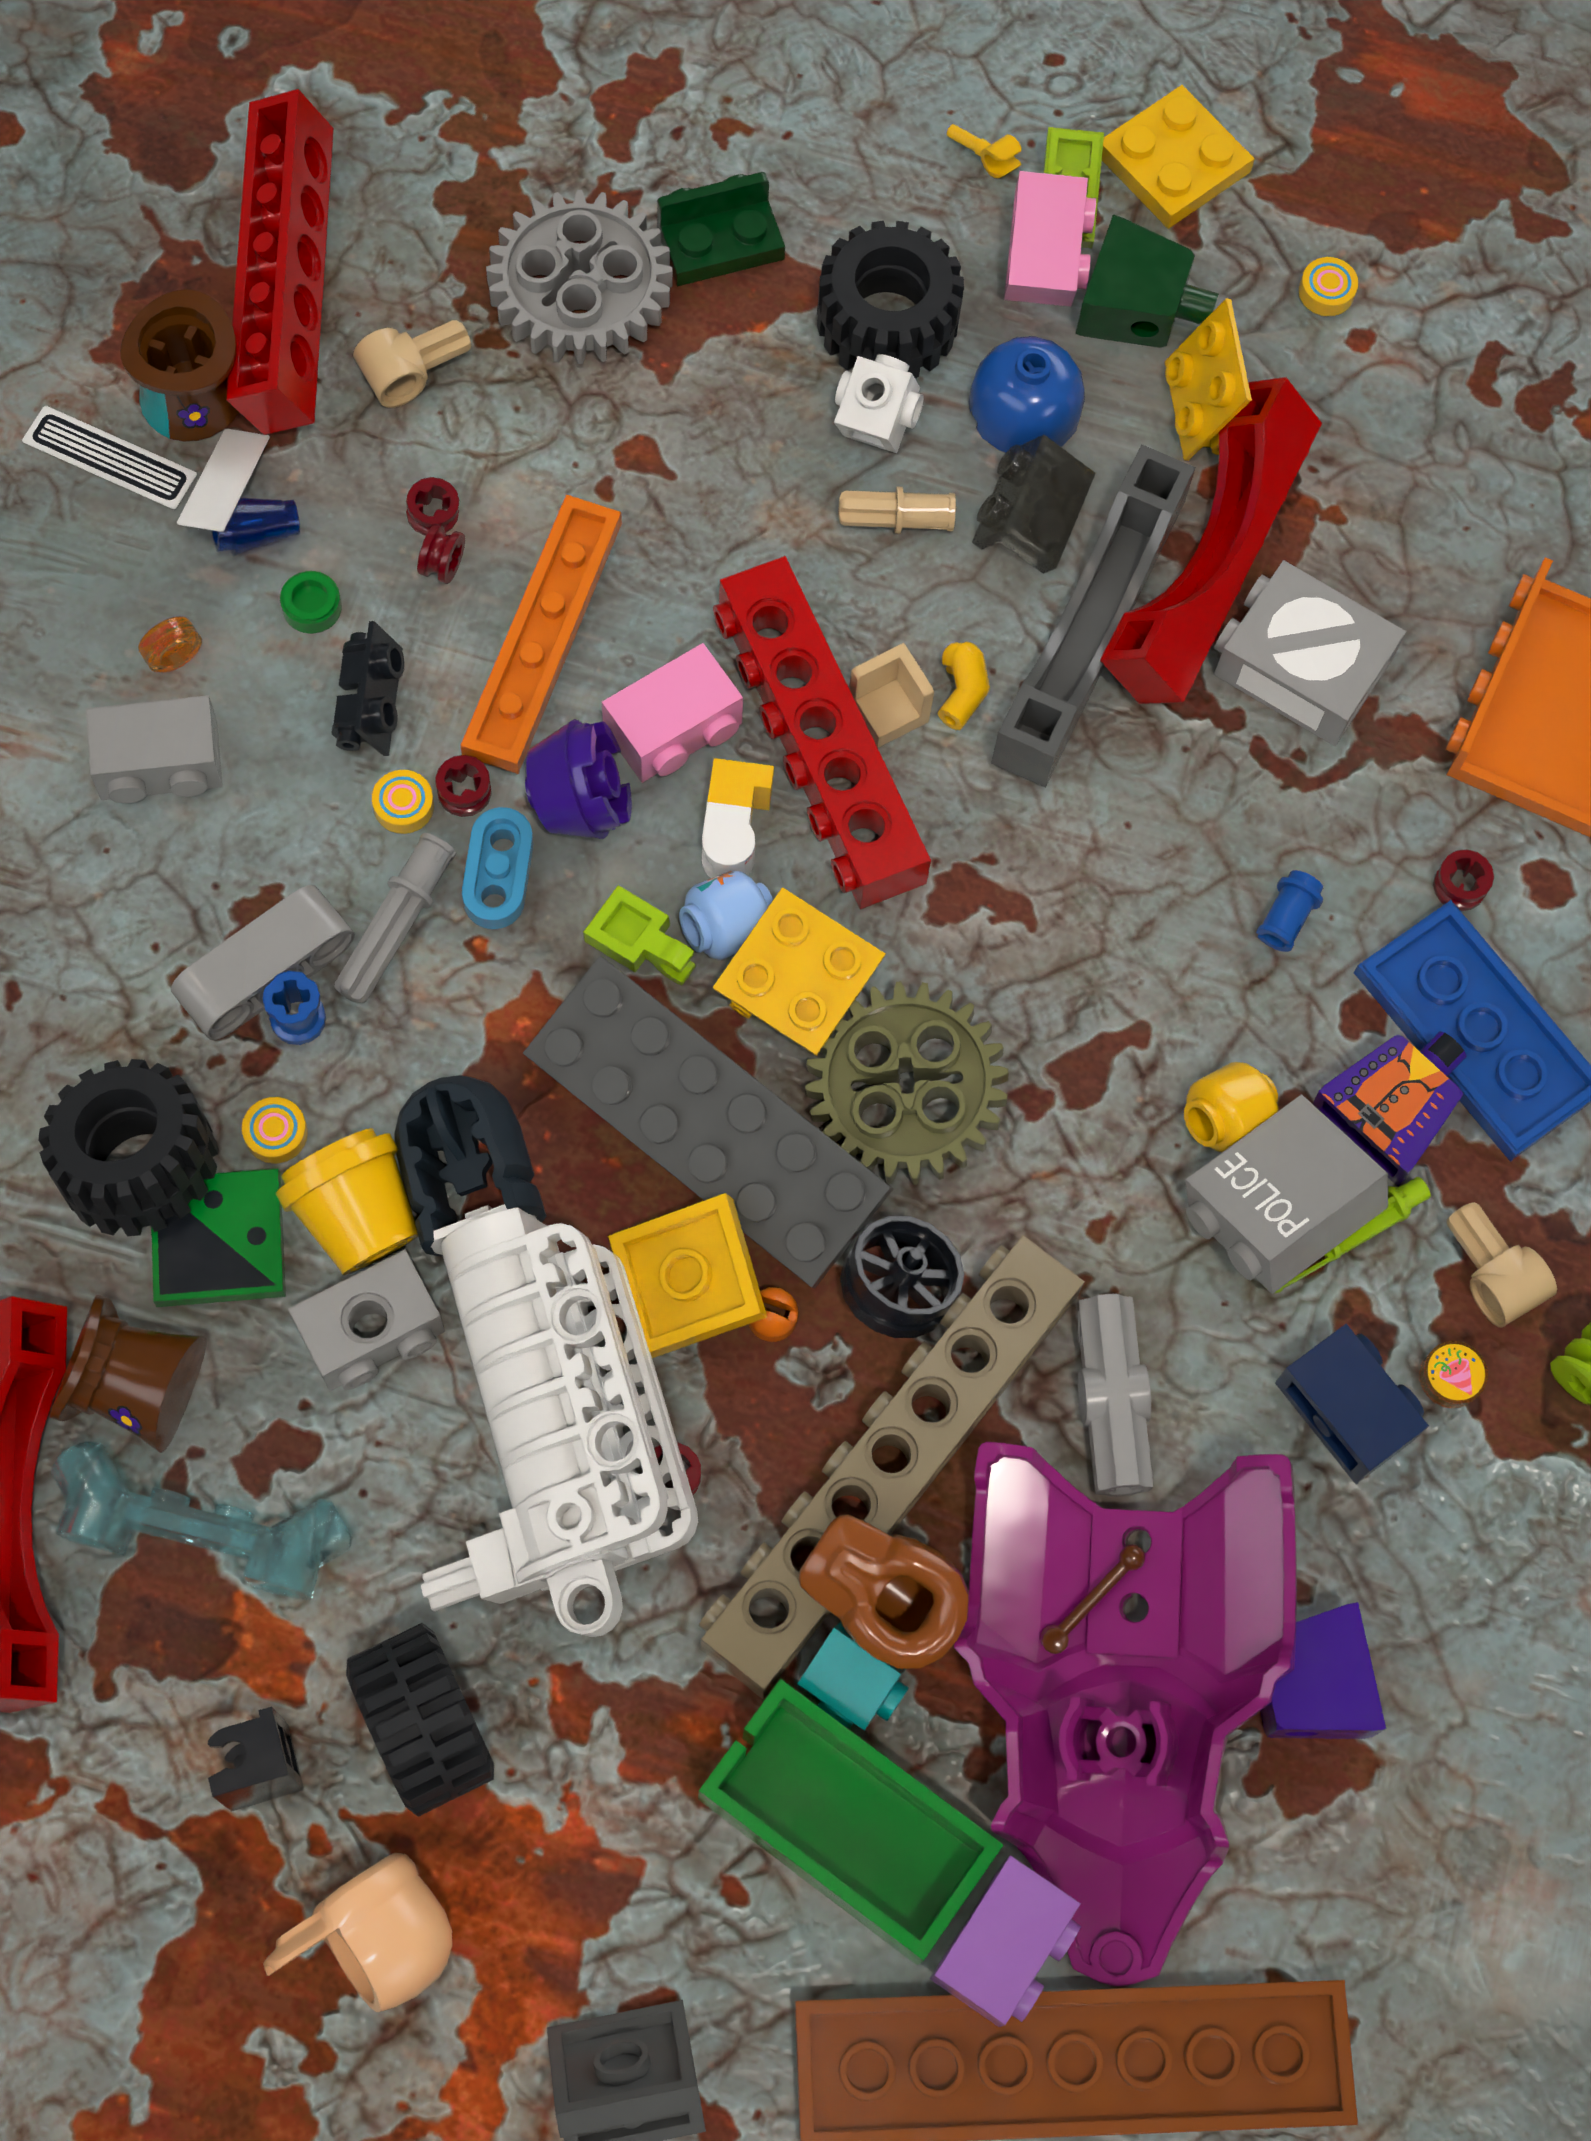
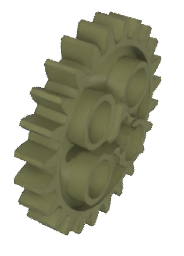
[805,981,1009,1185]

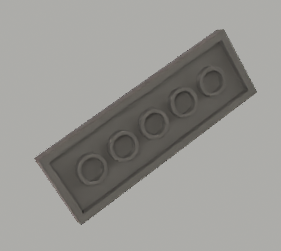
[523,956,894,1288]

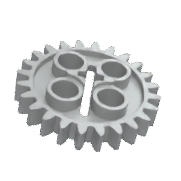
[486,190,672,364]

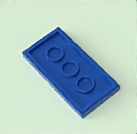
[1354,900,1591,1162]

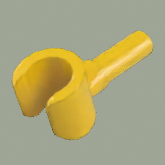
[946,124,1021,178]

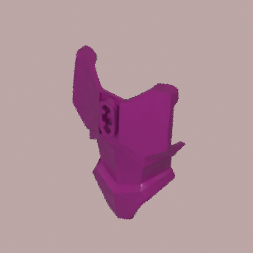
[954,1442,1297,1986]

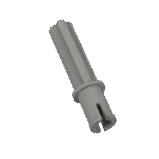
[334,833,456,1003]

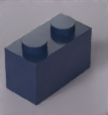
[1275,1324,1429,1484]

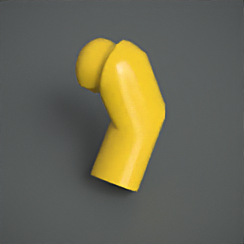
[938,642,990,730]

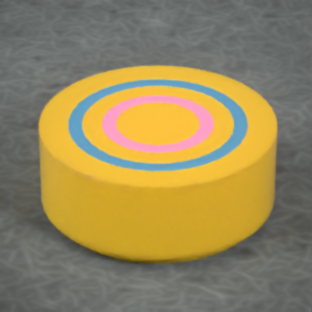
[1299,257,1358,316]
[372,770,434,834]
[242,1097,308,1164]

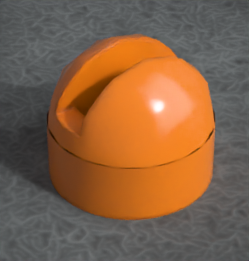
[748,1287,799,1342]

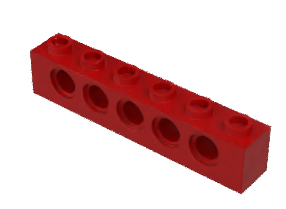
[226,89,334,435]
[713,556,931,910]

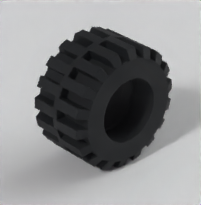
[817,220,964,378]
[38,1059,218,1237]
[346,1623,494,1817]

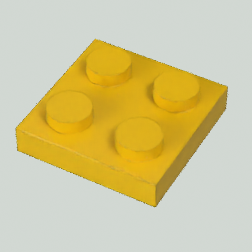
[1102,85,1255,229]
[608,1193,767,1358]

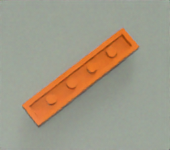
[460,494,622,774]

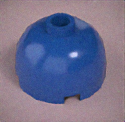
[968,336,1085,457]

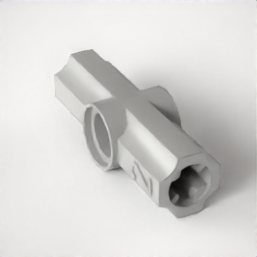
[1076,1294,1153,1497]

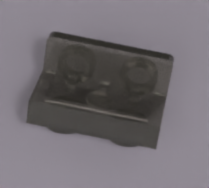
[972,434,1096,574]

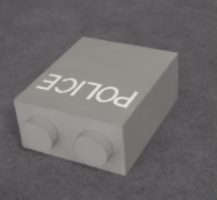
[1185,1094,1388,1294]

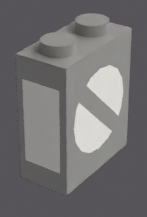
[1214,560,1407,747]

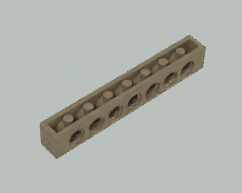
[699,1235,1085,1699]

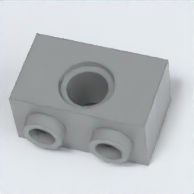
[288,1249,445,1391]

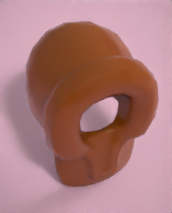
[799,1515,970,1669]

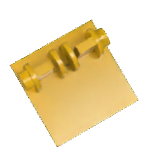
[1165,298,1252,461]
[713,887,886,1056]

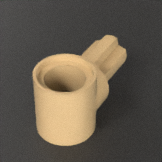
[353,320,471,408]
[1447,1202,1557,1328]

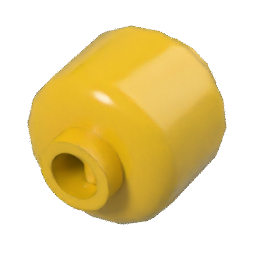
[1184,1062,1278,1153]

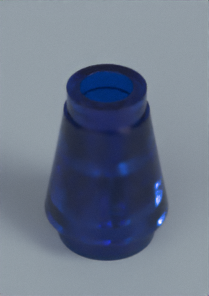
[211,498,300,556]

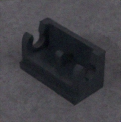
[208,1707,304,1812]

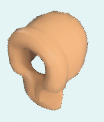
[263,1853,452,2012]

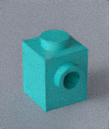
[797,1621,909,1730]

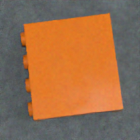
[1445,557,1591,838]

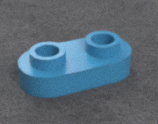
[462,807,533,929]

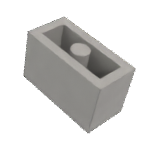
[86,695,223,803]

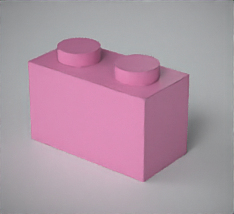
[1004,171,1096,307]
[602,643,743,783]

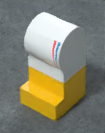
[702,758,774,878]

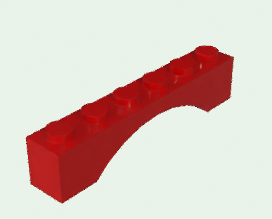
[1100,377,1322,704]
[0,1296,67,1713]

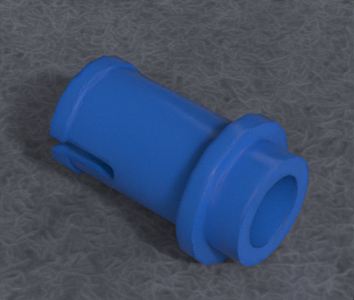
[1256,870,1323,952]

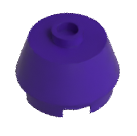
[525,719,632,839]

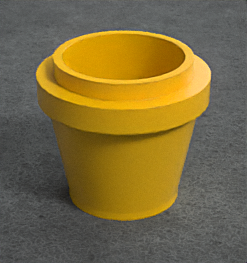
[276,1128,418,1275]

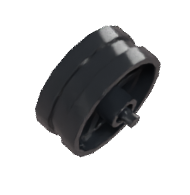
[840,1216,965,1338]

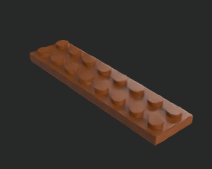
[794,1980,1358,2141]

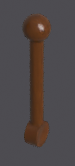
[1040,1544,1145,1654]

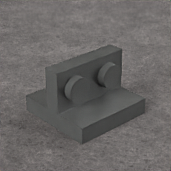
[547,2000,706,2141]

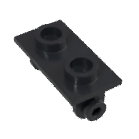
[331,621,404,756]

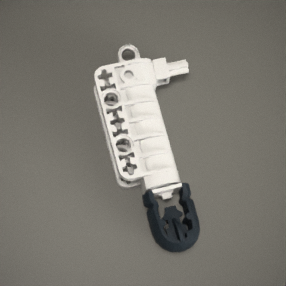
[394,1075,698,1637]

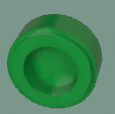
[280,571,342,634]

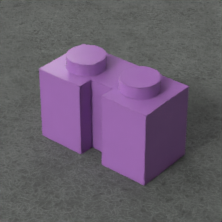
[929,1855,1081,2027]

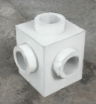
[834,354,924,453]

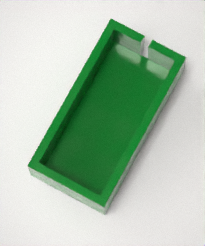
[698,1678,1003,1966]

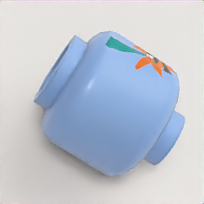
[679,870,773,960]

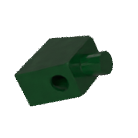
[1076,215,1219,348]

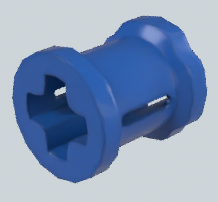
[263,971,326,1045]

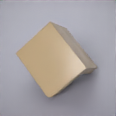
[849,643,934,748]

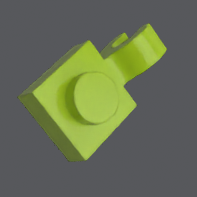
[583,885,696,985]

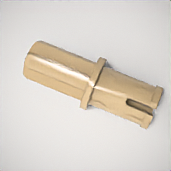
[838,487,956,534]

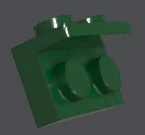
[657,172,785,287]

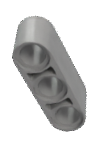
[171,885,355,1040]

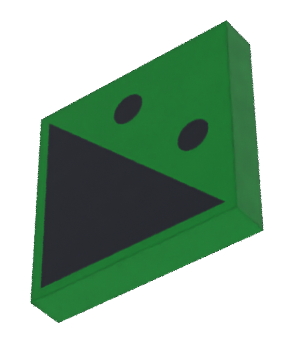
[151,1169,286,1307]

